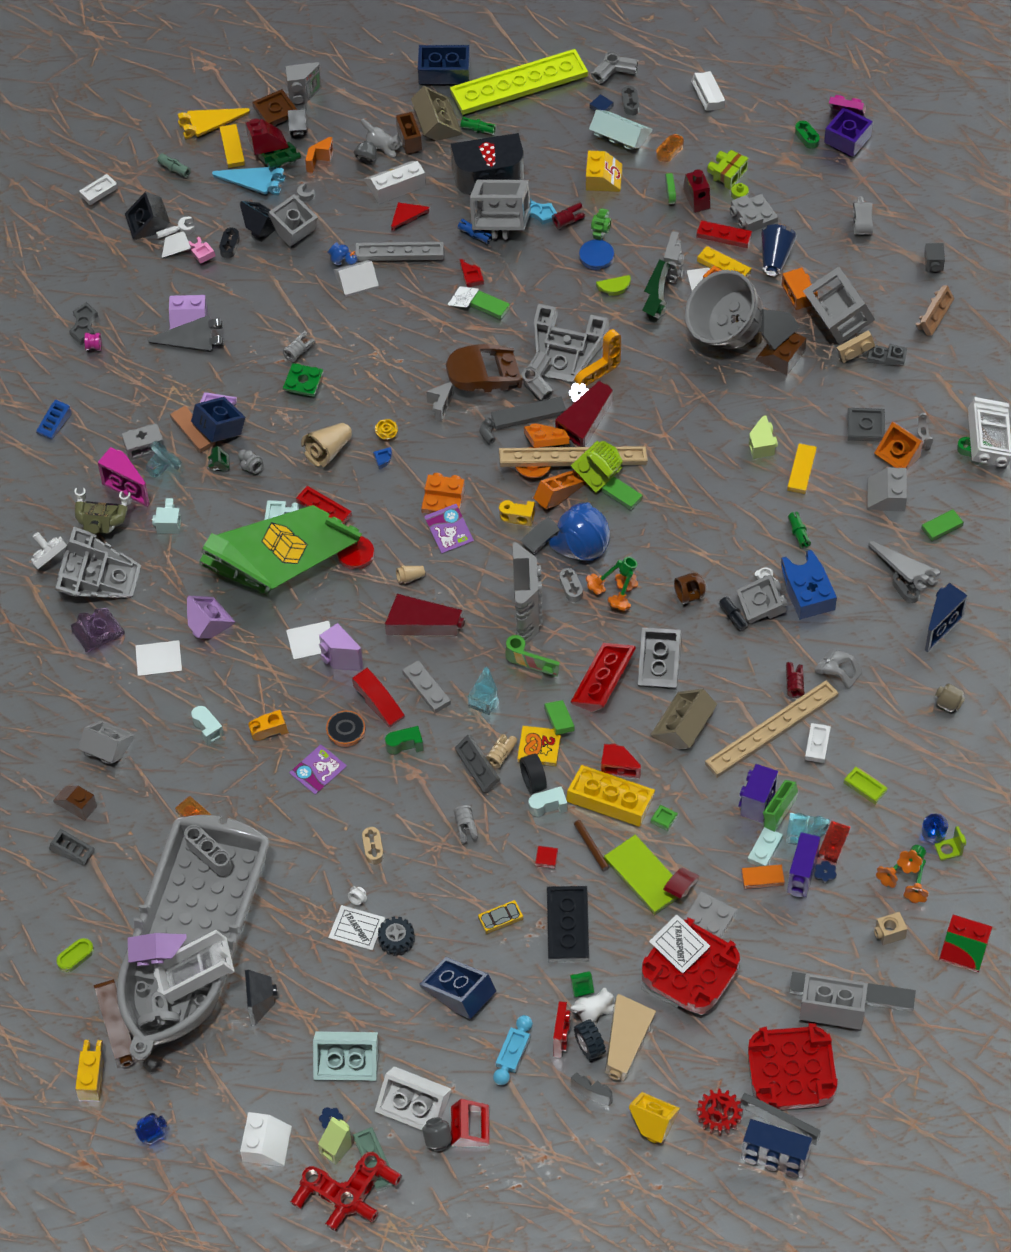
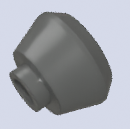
[354,141,376,162]

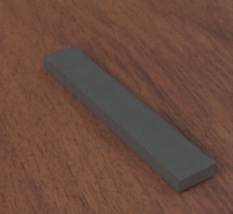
[789,972,916,1012]

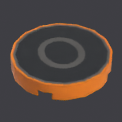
[326,711,366,747]

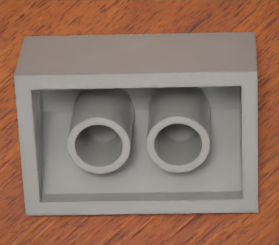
[799,973,868,1030]

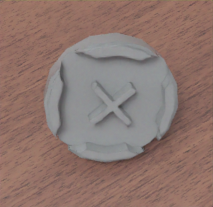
[137,992,180,1031]

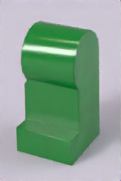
[385,726,424,755]

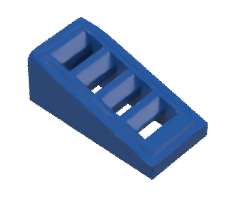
[36,400,72,440]

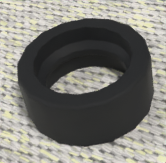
[520,753,547,793]

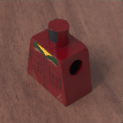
[683,169,711,213]

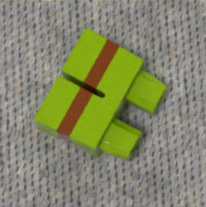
[707,150,749,190]

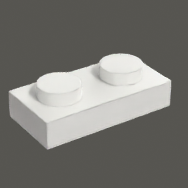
[79,174,118,205]
[805,723,831,763]

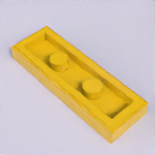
[220,124,245,168]
[787,443,817,494]

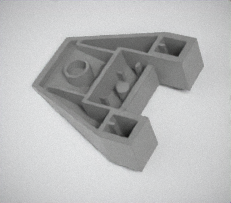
[534,304,610,383]

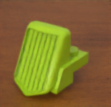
[570,440,623,493]

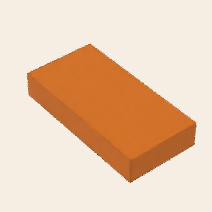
[741,864,785,889]

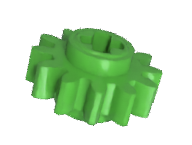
[591,208,611,240]

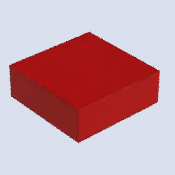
[535,846,558,869]

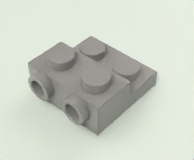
[730,194,778,232]
[664,231,684,283]
[736,574,788,624]

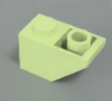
[749,415,778,459]
[318,1117,352,1165]

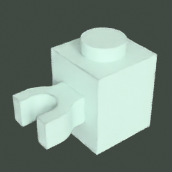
[152,498,181,534]

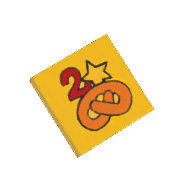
[517,726,561,767]

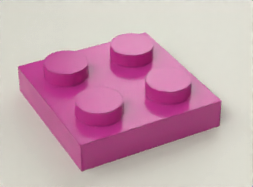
[829,95,866,115]

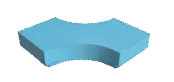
[529,198,557,225]

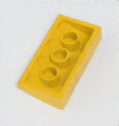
[566,765,655,827]

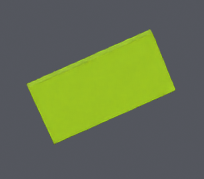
[604,834,679,915]

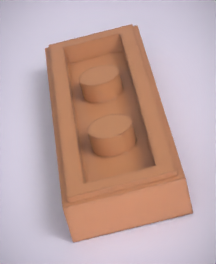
[170,406,215,453]

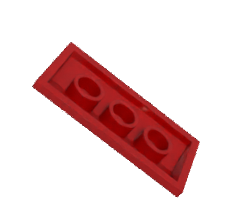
[571,643,636,712]

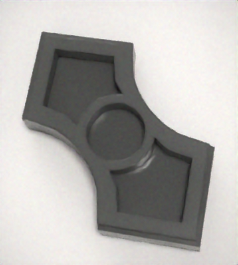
[69,302,98,345]

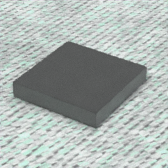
[848,407,885,442]

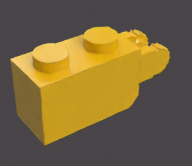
[75,1040,104,1101]

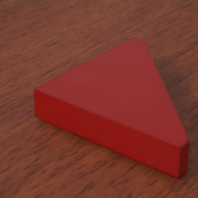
[391,202,430,231]

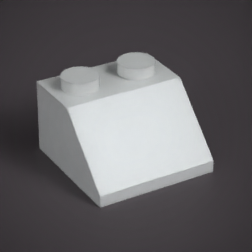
[240,1112,292,1167]

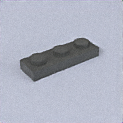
[455,735,501,793]

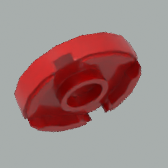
[337,536,375,570]

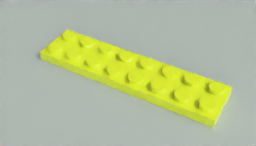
[450,49,588,115]

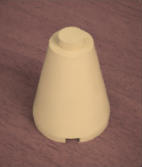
[301,423,352,467]

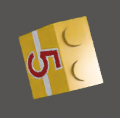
[586,150,622,192]

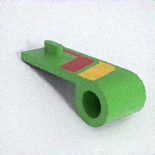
[505,635,560,677]

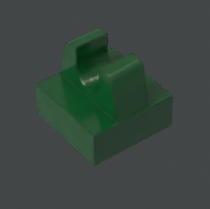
[208,446,229,472]

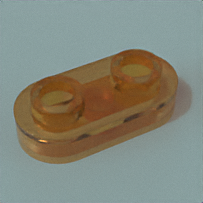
[656,134,684,162]

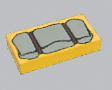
[478,900,523,934]

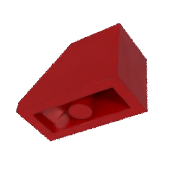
[601,744,641,779]

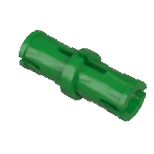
[460,117,496,135]
[788,511,811,548]

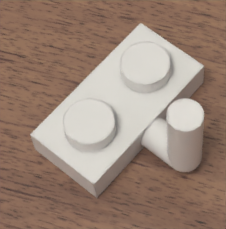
[31,532,67,569]

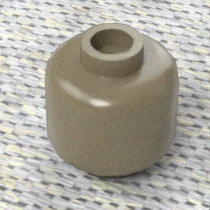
[935,683,965,712]

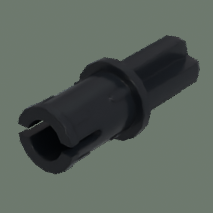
[719,596,748,631]

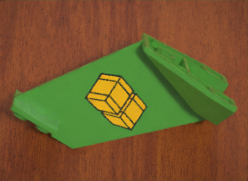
[199,505,362,595]

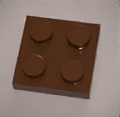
[252,89,297,126]

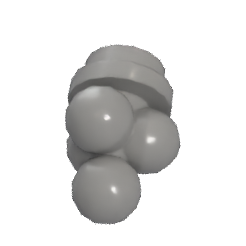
[238,450,264,473]

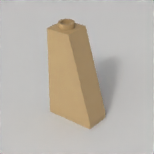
[605,994,656,1082]

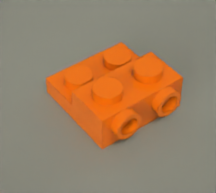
[421,473,465,514]

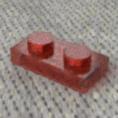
[818,821,851,864]

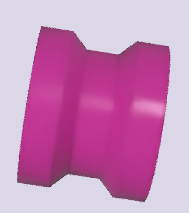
[84,333,102,351]

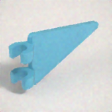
[212,167,286,195]

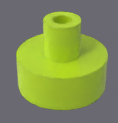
[731,183,749,200]

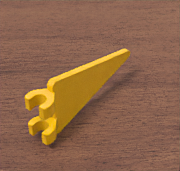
[178,108,250,139]

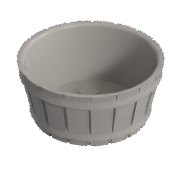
[685,270,764,349]

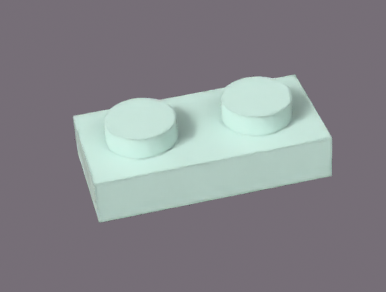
[747,827,783,867]

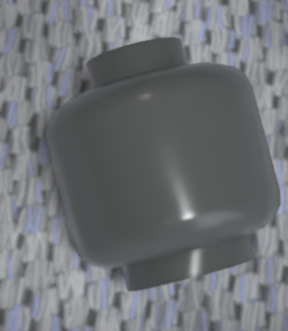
[422,1117,452,1151]

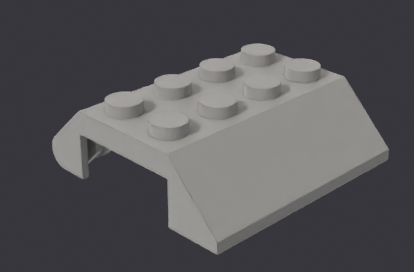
[513,543,542,645]

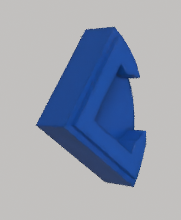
[373,447,392,469]

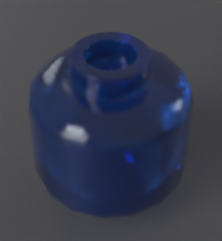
[921,813,949,843]
[135,1113,168,1145]

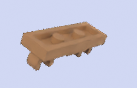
[915,285,955,336]

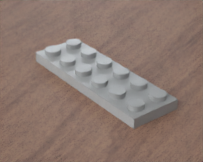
[641,891,737,1008]

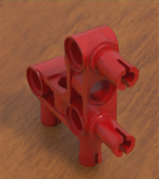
[290,1152,402,1231]

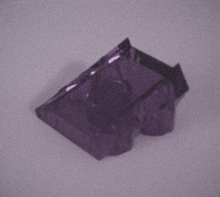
[71,607,125,653]

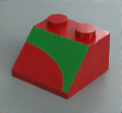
[939,914,993,972]

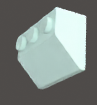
[589,110,652,150]
[313,1031,378,1081]

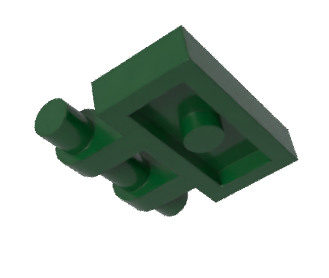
[258,142,301,169]

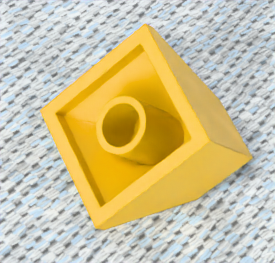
[629,1092,680,1143]

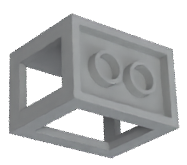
[470,180,531,240]
[803,266,875,344]

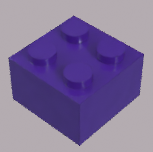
[824,107,873,157]
[738,764,778,823]

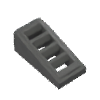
[49,828,95,865]

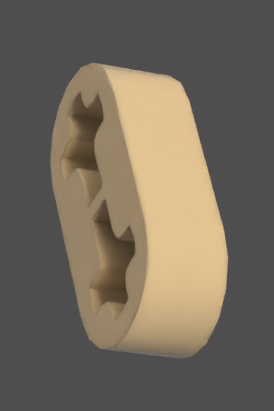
[362,827,384,864]

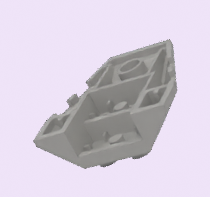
[55,527,141,598]

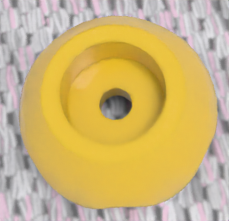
[375,419,398,440]

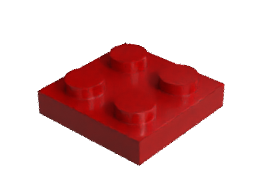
[553,1001,571,1058]

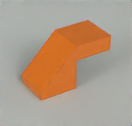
[305,137,333,173]

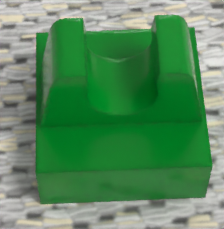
[570,971,594,997]

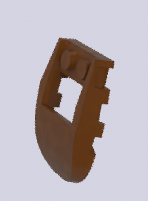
[446,343,523,393]

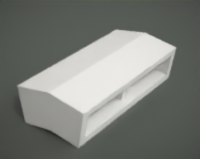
[691,71,725,110]

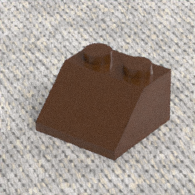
[756,332,807,375]

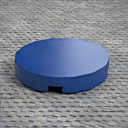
[579,239,614,270]

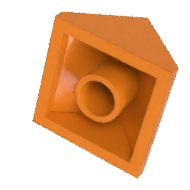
[874,422,923,470]

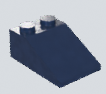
[925,583,968,652]
[419,957,496,1019]

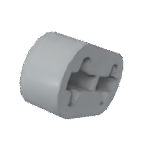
[559,568,583,602]

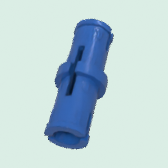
[457,219,492,244]

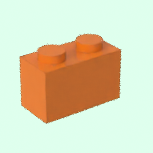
[781,267,818,310]

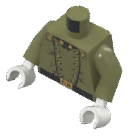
[74,488,132,534]

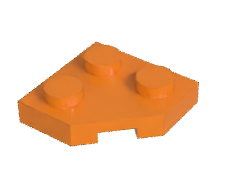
[524,423,569,448]

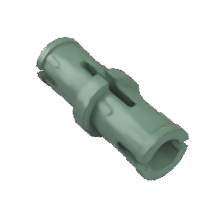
[157,153,191,178]

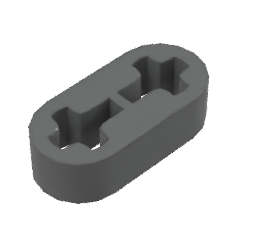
[622,86,640,116]
[892,572,920,603]

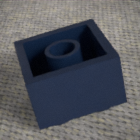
[191,397,246,442]

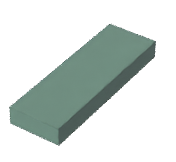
[353,1127,393,1192]

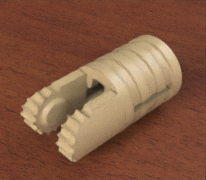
[486,734,517,769]

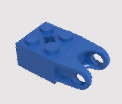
[781,550,837,620]

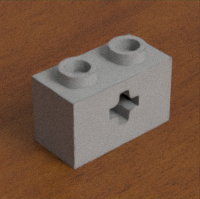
[121,423,165,460]

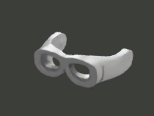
[917,412,933,450]

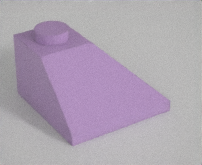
[187,596,235,639]

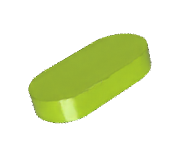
[56,938,94,972]

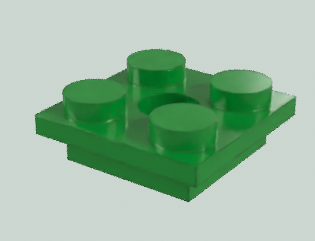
[283,363,324,396]

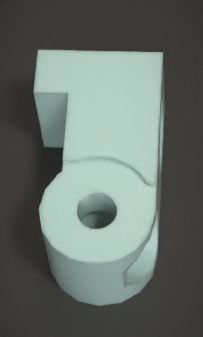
[191,706,224,745]
[529,786,567,817]

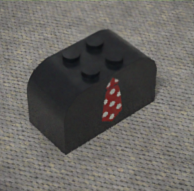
[451,133,524,195]

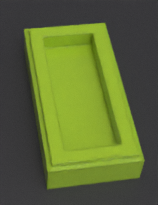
[843,767,888,805]

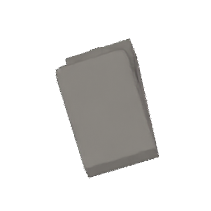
[427,382,454,422]

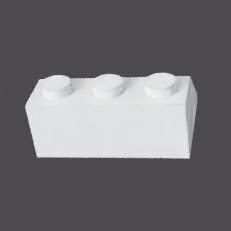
[364,161,426,204]
[375,1067,451,1130]

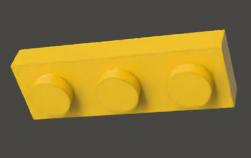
[697,246,752,277]

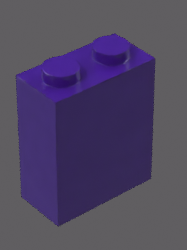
[787,832,821,898]

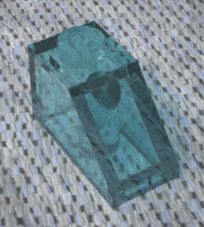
[468,667,499,715]

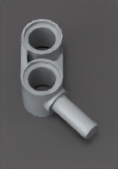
[853,196,873,235]

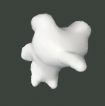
[571,988,614,1026]

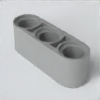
[184,825,232,875]

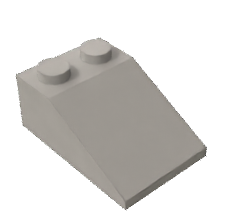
[638,627,682,688]

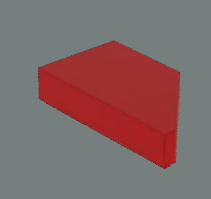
[459,259,484,287]

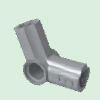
[591,51,638,84]
[522,351,554,401]

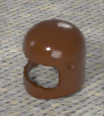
[674,573,707,604]

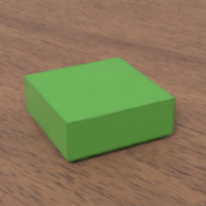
[650,805,678,832]

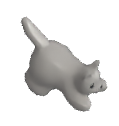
[361,119,402,158]

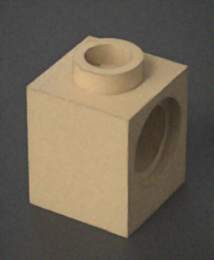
[874,912,907,945]

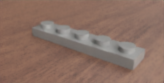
[355,242,444,261]

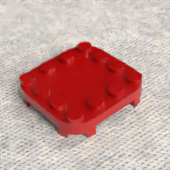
[642,917,740,1015]
[748,1023,838,1110]

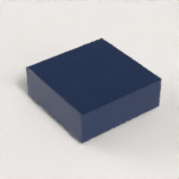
[590,94,614,111]

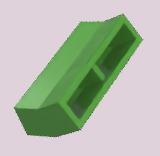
[763,780,798,832]

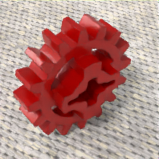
[696,1088,743,1135]

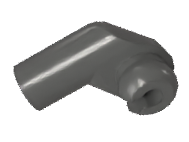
[479,417,496,444]

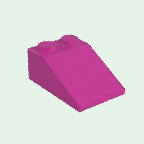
[98,447,150,507]

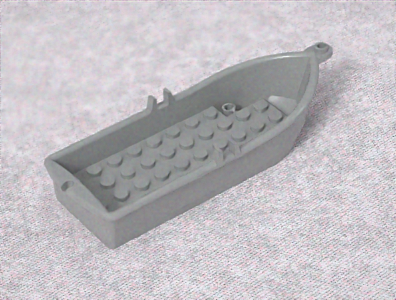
[117,815,269,1060]

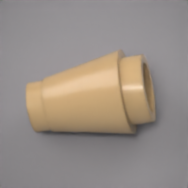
[396,565,425,584]

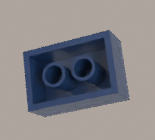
[418,45,470,84]
[741,1119,812,1178]

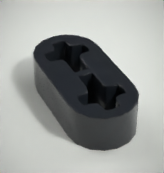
[219,227,240,258]

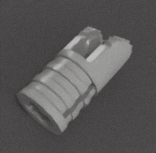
[283,331,315,362]
[454,805,478,844]

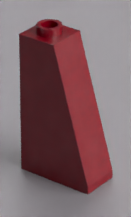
[555,380,613,447]
[385,594,465,636]

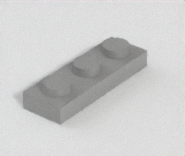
[402,660,451,713]

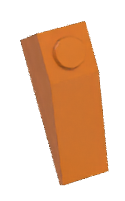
[533,470,587,509]

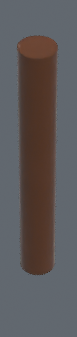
[574,820,609,871]

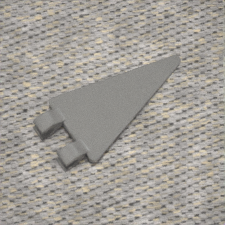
[869,541,941,591]

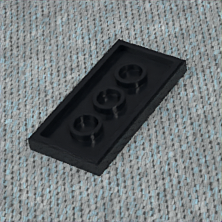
[547,886,589,962]

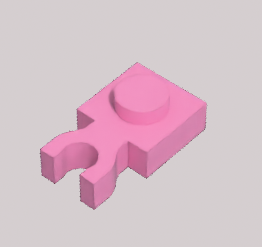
[189,237,216,264]

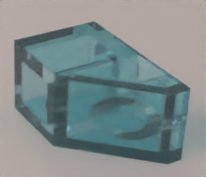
[786,813,830,845]

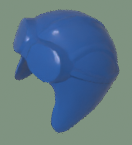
[549,502,610,561]

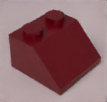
[245,119,288,155]

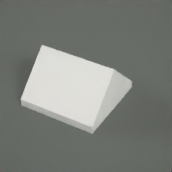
[334,260,379,297]

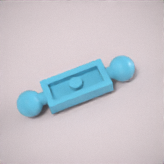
[493,1015,533,1085]

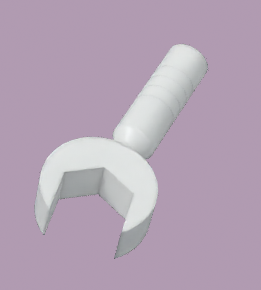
[156,217,195,239]

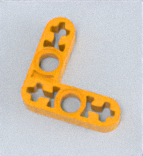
[574,329,621,386]

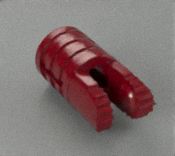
[552,202,585,229]
[786,662,805,698]

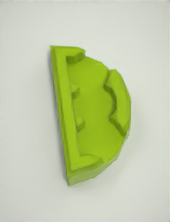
[596,275,631,296]

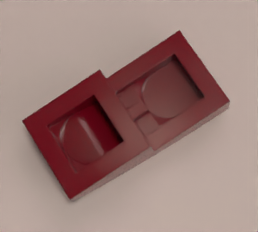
[663,867,700,899]

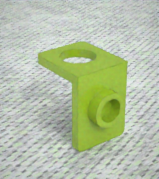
[934,826,966,861]

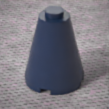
[761,224,797,276]

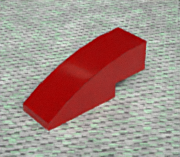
[352,667,405,728]

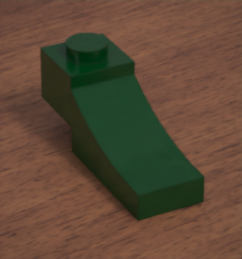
[642,259,671,319]

